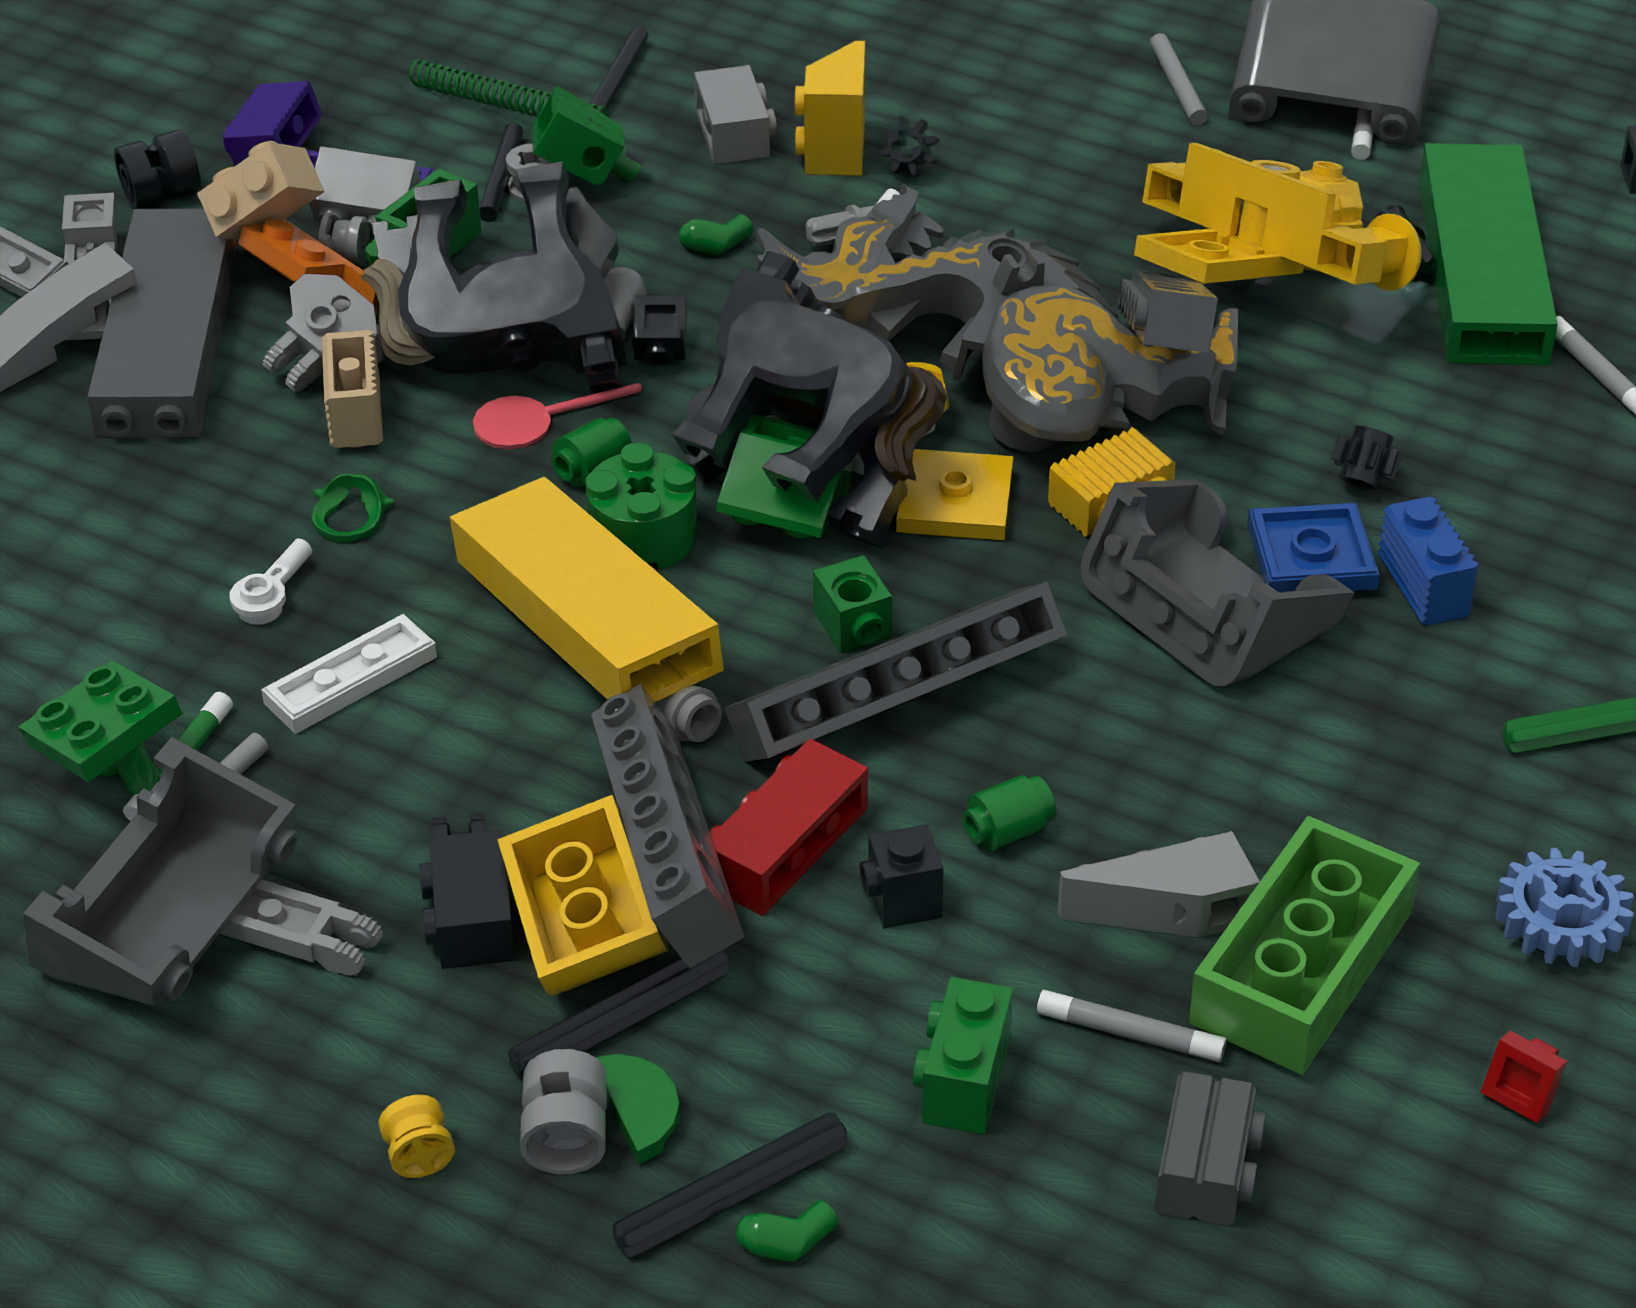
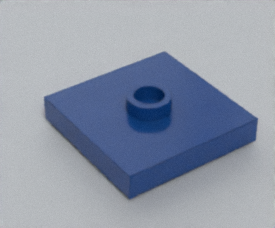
[1247,503,1380,592]

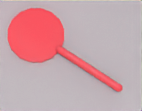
[473,383,642,450]

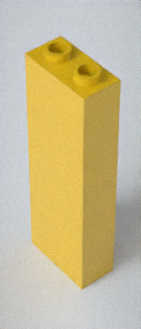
[449,476,724,702]

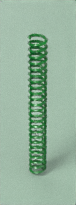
[409,59,607,117]

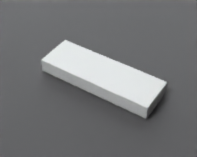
[261,614,437,734]

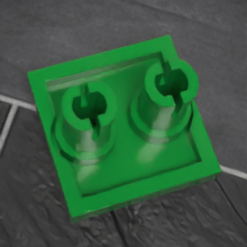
[18,660,183,795]

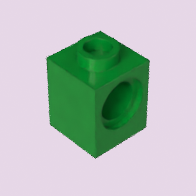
[813,555,892,653]

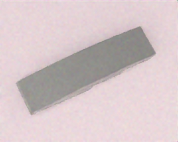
[0,243,137,392]

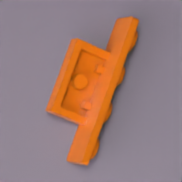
[238,219,380,319]

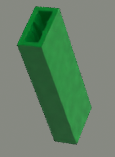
[1419,143,1557,365]

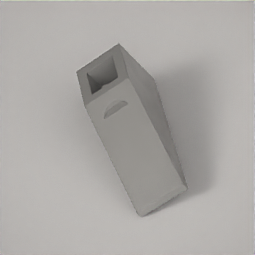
[1057,831,1260,938]

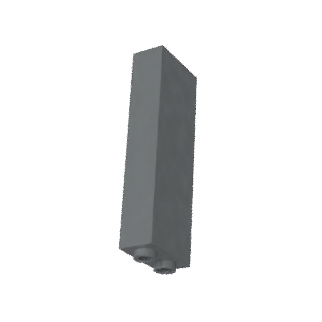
[87,209,239,438]

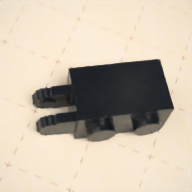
[419,812,516,969]

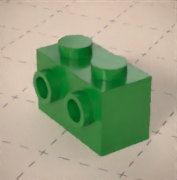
[913,976,1013,1135]

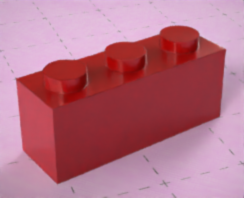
[709,739,868,917]

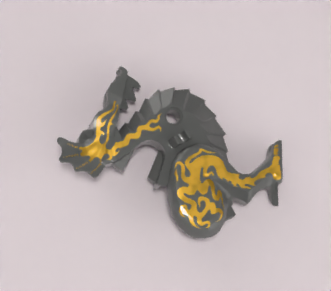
[756,184,1238,452]

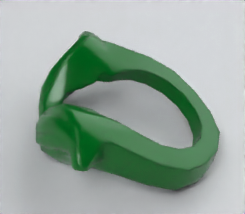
[311,473,395,543]

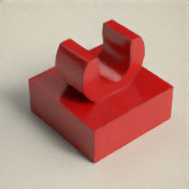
[1480,1030,1568,1123]

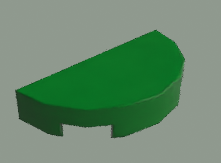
[595,1054,680,1166]

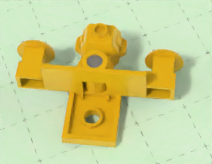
[1134,143,1421,291]

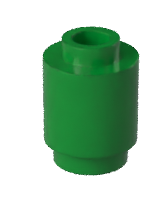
[551,418,632,487]
[963,775,1056,851]

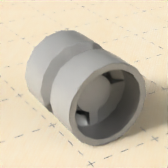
[520,1049,607,1174]

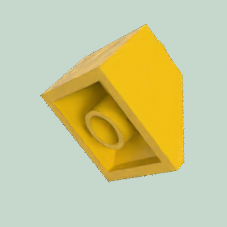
[795,41,865,176]

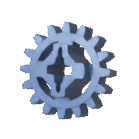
[1495,848,1634,967]

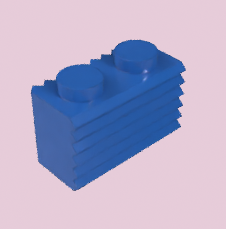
[1377,497,1479,626]

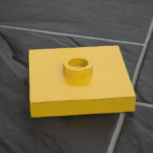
[896,449,1013,540]

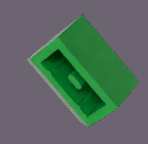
[716,414,854,538]

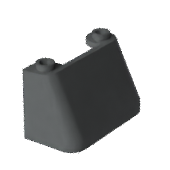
[1228,0,1440,147]
[1080,479,1355,686]
[23,737,299,1006]

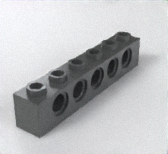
[1118,268,1218,353]
[724,582,1067,762]
[591,684,744,969]

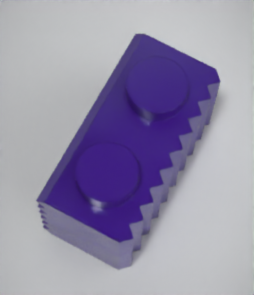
[223,81,323,166]

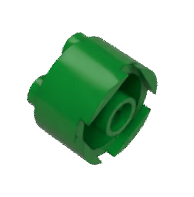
[585,443,698,569]

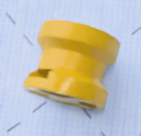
[378,1095,455,1178]

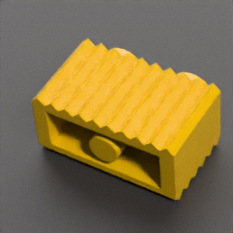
[1048,427,1176,537]

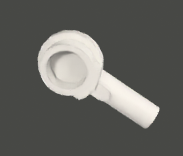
[230,538,312,625]

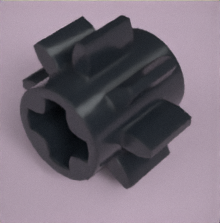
[878,116,940,177]
[1331,426,1402,490]

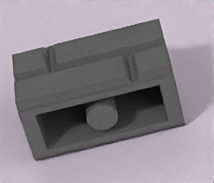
[1155,1071,1266,1227]

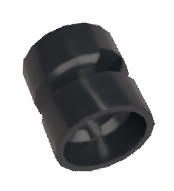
[114,129,201,209]

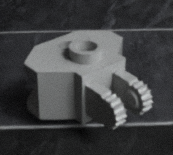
[263,274,384,392]

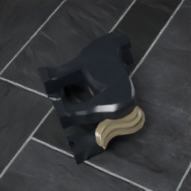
[362,161,627,393]

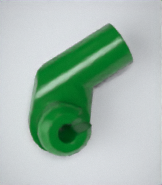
[678,214,754,256]
[736,1200,839,1262]

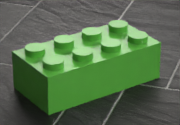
[1189,816,1420,1075]

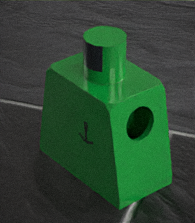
[532,85,644,186]

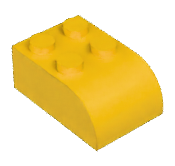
[497,795,669,997]

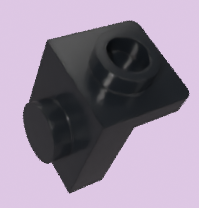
[632,295,687,365]

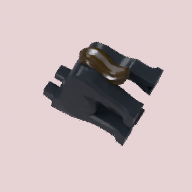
[672,251,947,549]

